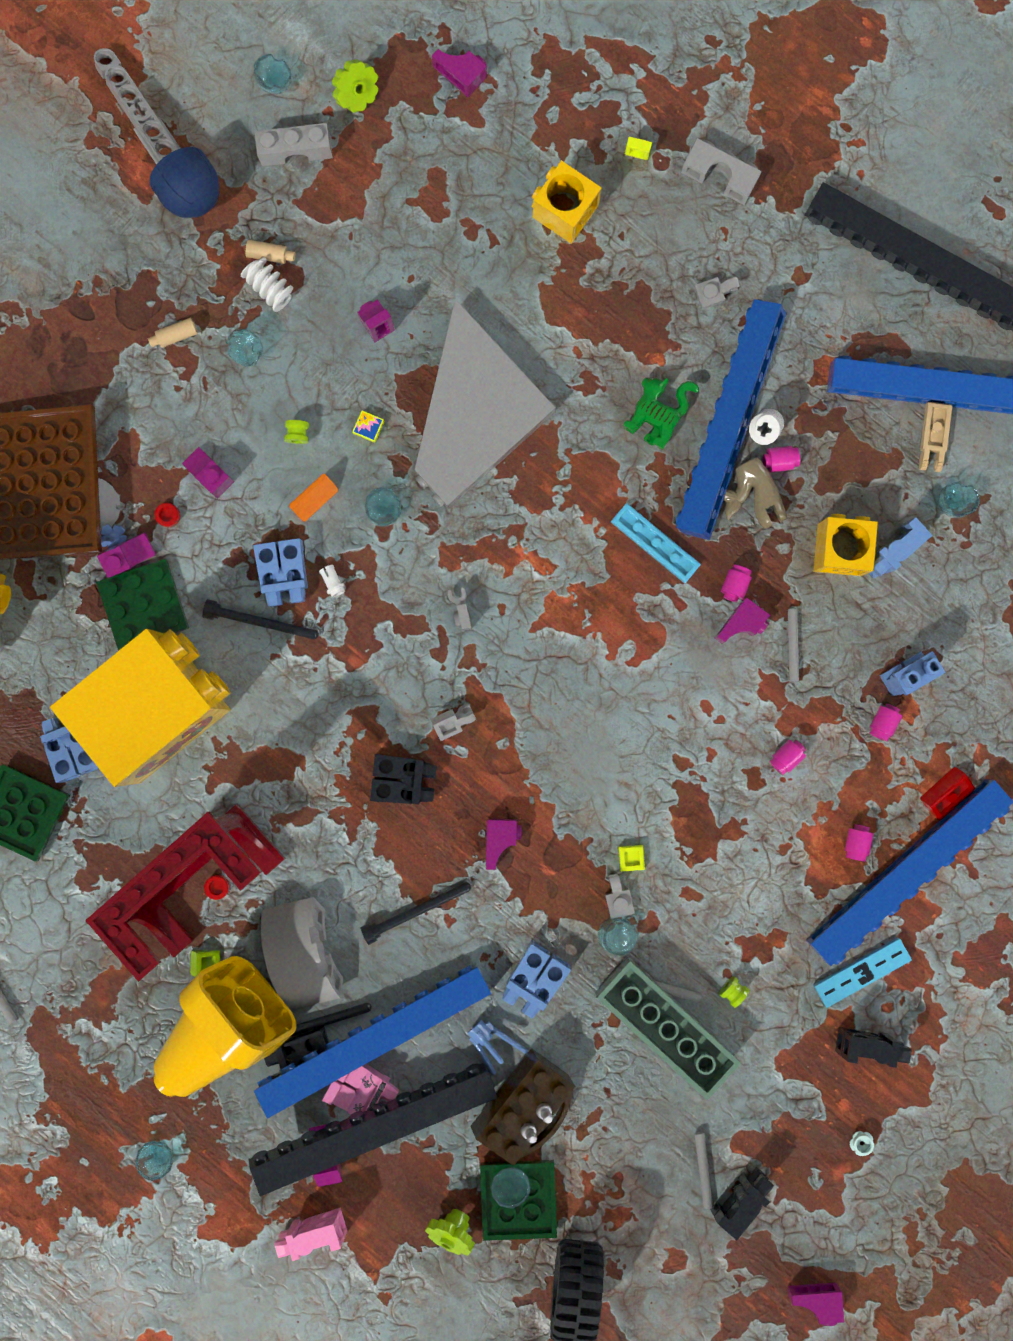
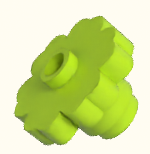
[332,59,378,113]
[425,1209,475,1256]

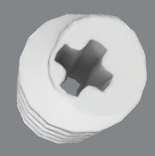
[241,257,293,312]
[749,409,784,445]

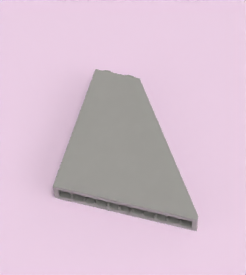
[415,301,556,509]

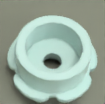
[850,1131,874,1156]

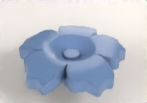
[101,524,127,548]

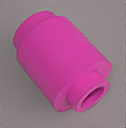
[762,446,800,473]
[721,565,752,603]
[869,704,903,742]
[769,740,806,775]
[845,824,874,862]

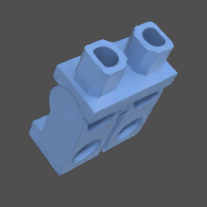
[869,517,933,578]
[253,538,308,607]
[879,651,946,696]
[40,718,99,783]
[502,940,571,1018]

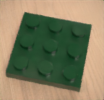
[96,559,189,651]
[0,764,70,862]
[480,1160,557,1241]

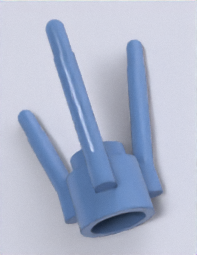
[467,1020,528,1075]

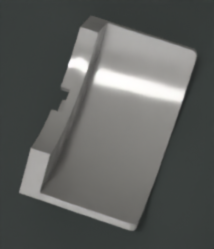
[261,897,343,1009]

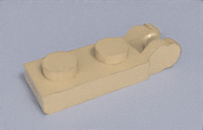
[919,402,952,472]

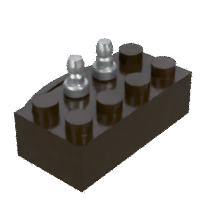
[470,1048,576,1165]

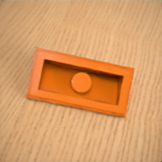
[289,473,338,522]

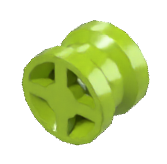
[284,420,309,444]
[719,976,750,1008]

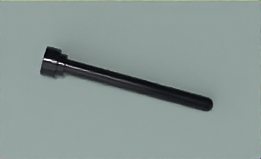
[202,599,319,639]
[360,882,471,945]
[290,1003,372,1037]

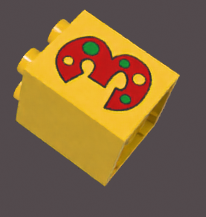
[50,629,231,787]

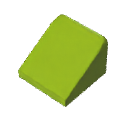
[190,950,220,977]

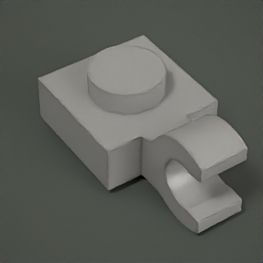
[694,277,740,310]
[448,588,472,631]
[430,703,476,741]
[605,873,635,919]

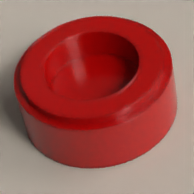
[154,502,181,528]
[204,875,230,900]

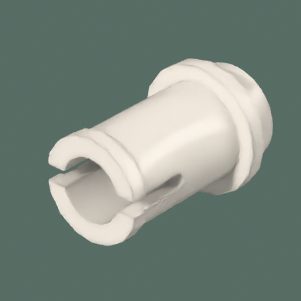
[319,565,345,597]

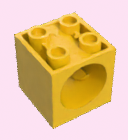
[531,160,602,244]
[813,514,878,576]

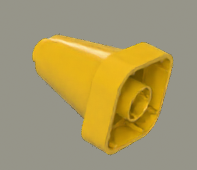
[154,956,296,1097]

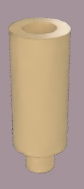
[246,240,295,264]
[148,318,198,348]

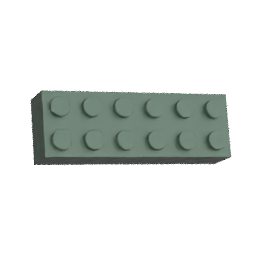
[595,957,741,1100]

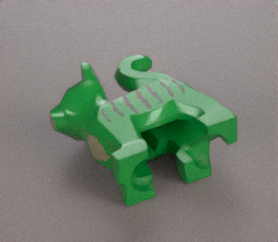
[623,377,699,450]

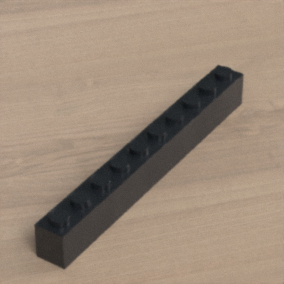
[804,182,1013,331]
[249,1063,497,1197]

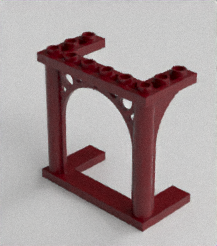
[85,804,286,982]

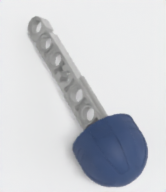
[94,48,219,218]

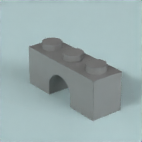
[254,123,333,166]
[681,138,762,205]

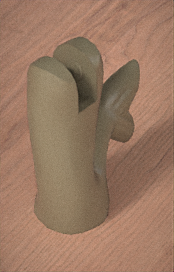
[723,458,787,529]

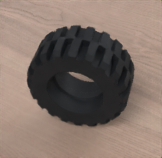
[550,1238,604,1341]

